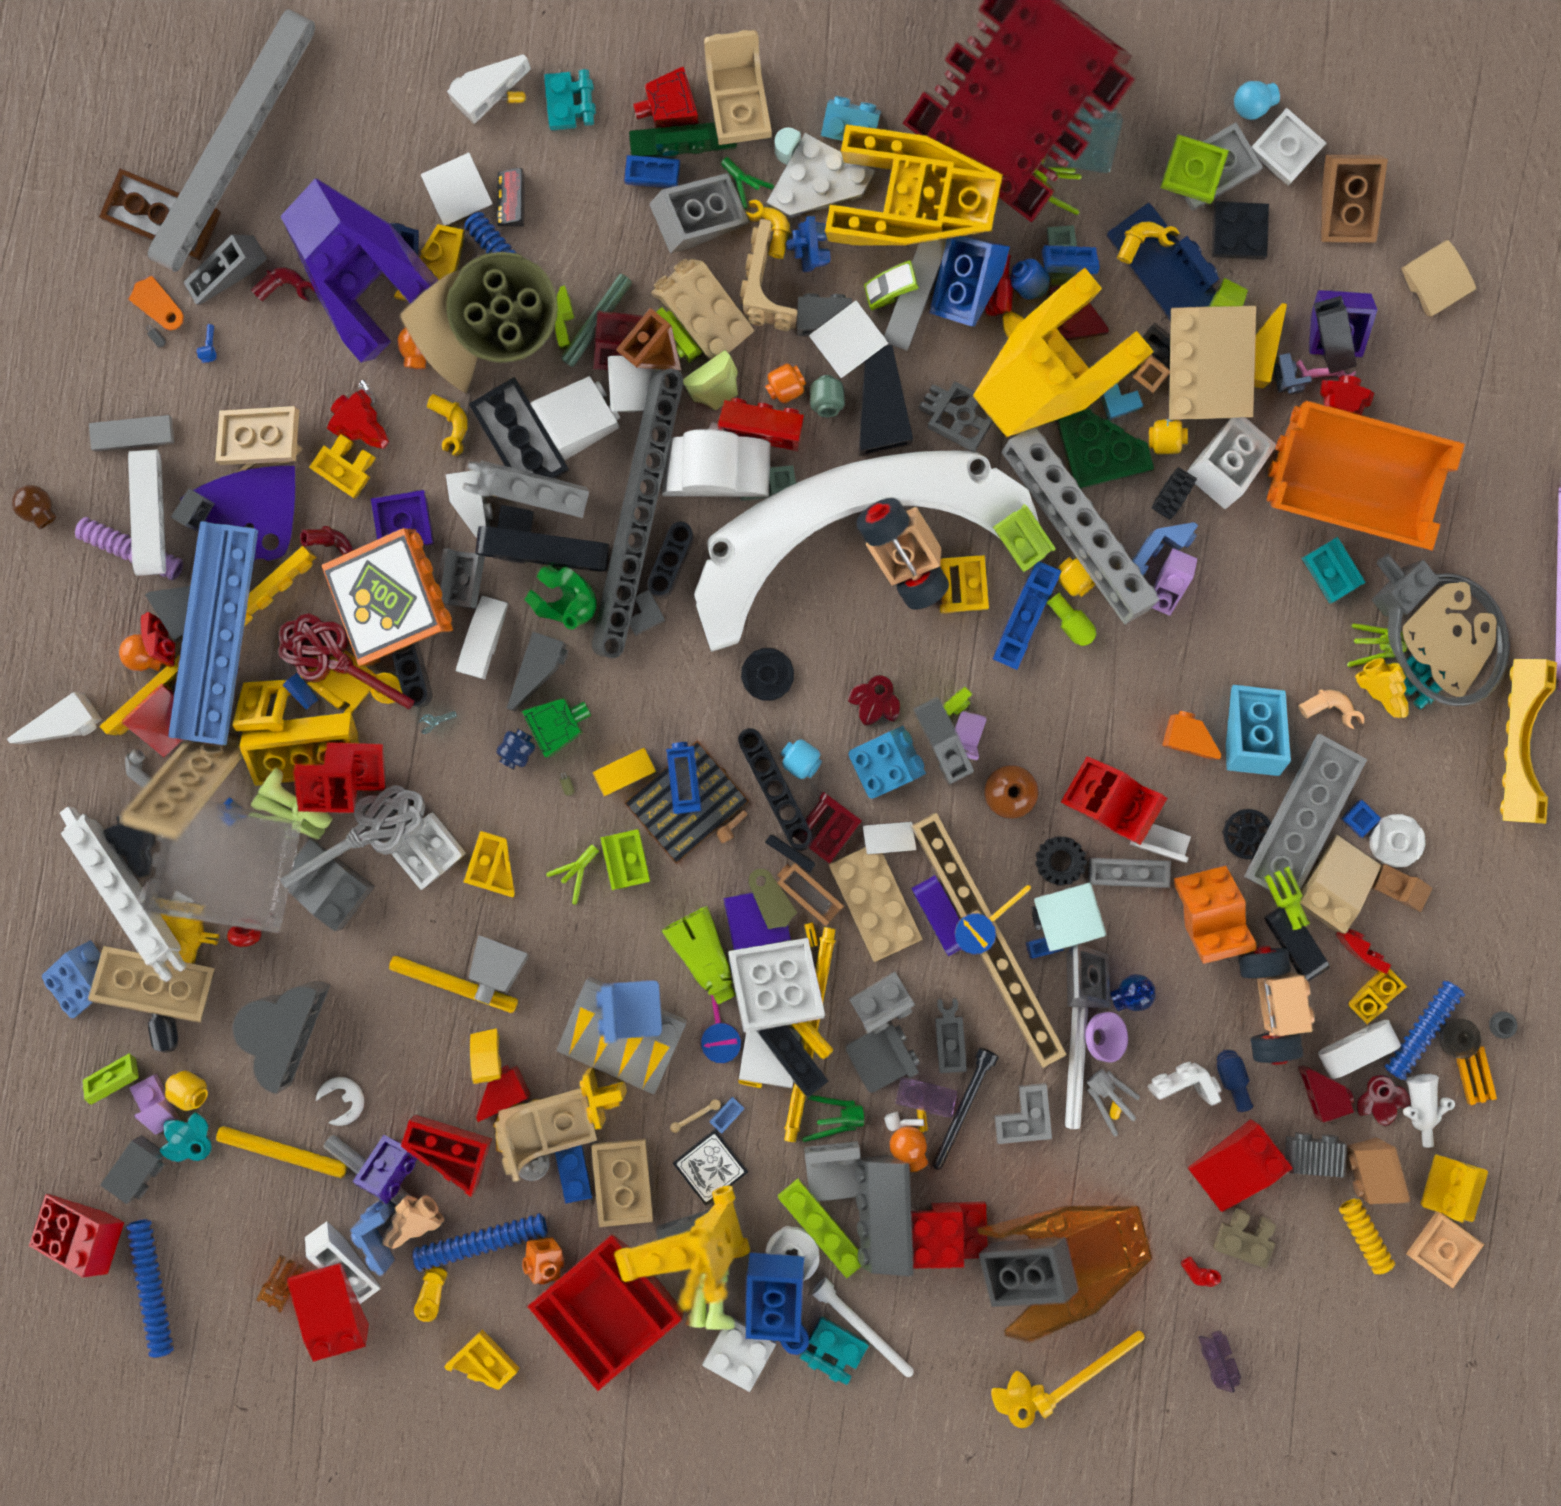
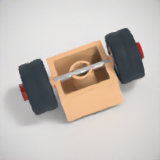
[857,497,949,610]
[1238,946,1314,1065]

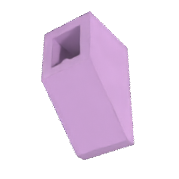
[1152,548,1197,616]

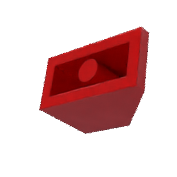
[476,1064,531,1122]

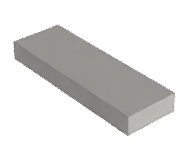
[89,415,174,451]
[1088,858,1171,888]

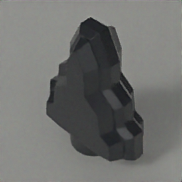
[103,815,156,878]

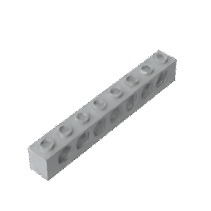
[1002,427,1160,625]

